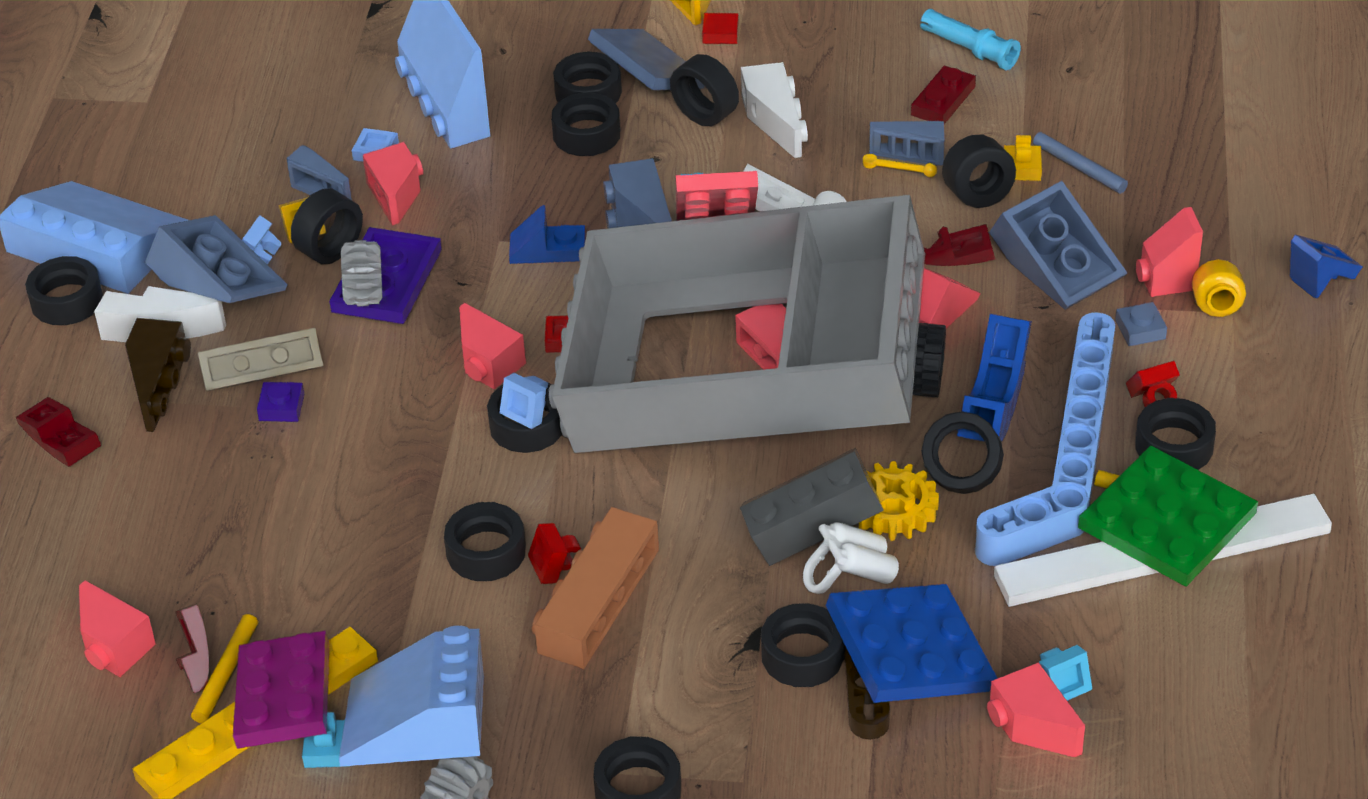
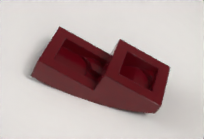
[16,397,101,467]

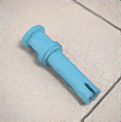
[920,9,1021,70]

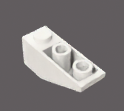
[741,62,808,158]

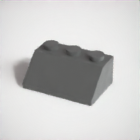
[740,448,884,566]

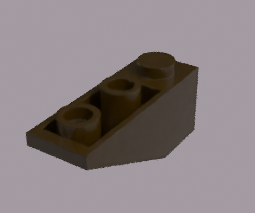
[125,318,191,432]

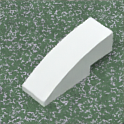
[94,286,226,342]

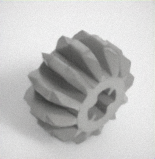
[341,240,382,307]
[420,756,493,799]

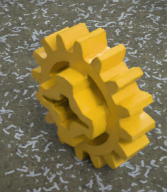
[859,461,939,541]

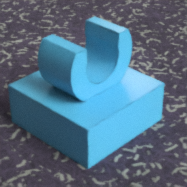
[1039,645,1092,701]
[302,712,347,768]

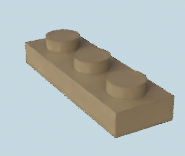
[198,328,323,391]

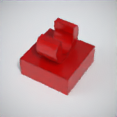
[1126,361,1180,407]
[528,523,581,584]

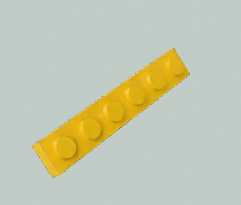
[132,627,378,799]

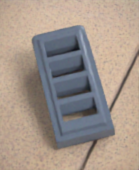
[869,121,945,165]
[287,145,352,200]

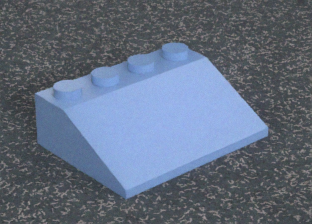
[395,0,491,149]
[0,181,188,294]
[339,625,484,767]

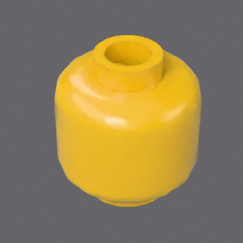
[1192,259,1246,317]

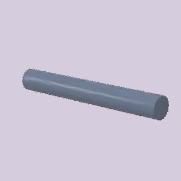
[1033,132,1128,194]

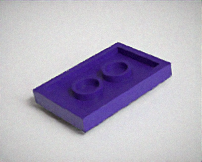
[329,227,442,324]

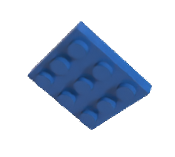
[825,584,998,703]

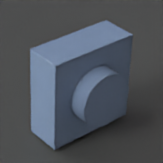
[1115,302,1167,346]

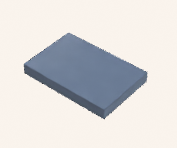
[588,29,705,90]

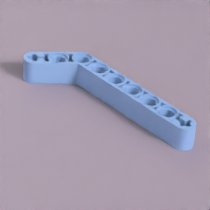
[975,312,1115,566]

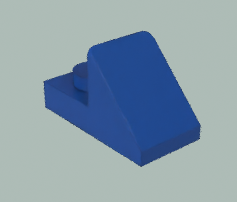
[509,205,586,264]
[1290,234,1363,298]

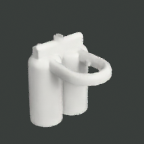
[803,522,899,594]

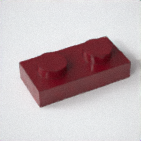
[911,65,976,124]

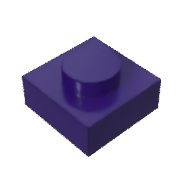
[257,382,305,422]

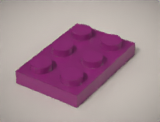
[233,630,329,749]

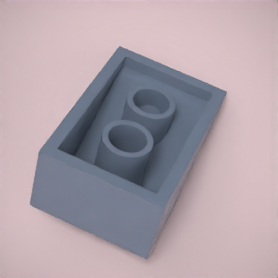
[603,158,672,228]
[989,181,1127,310]
[145,215,288,303]

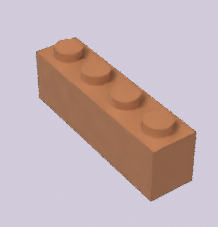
[532,507,659,669]

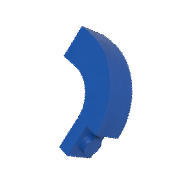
[957,314,1032,442]

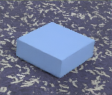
[351,128,399,162]

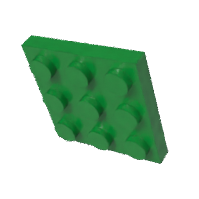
[1078,446,1258,587]

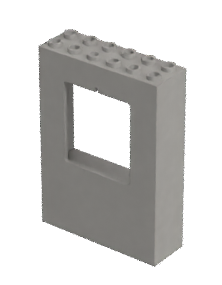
[549,195,925,453]

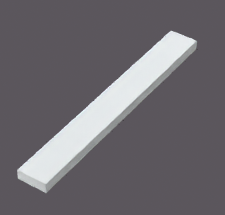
[994,494,1332,607]

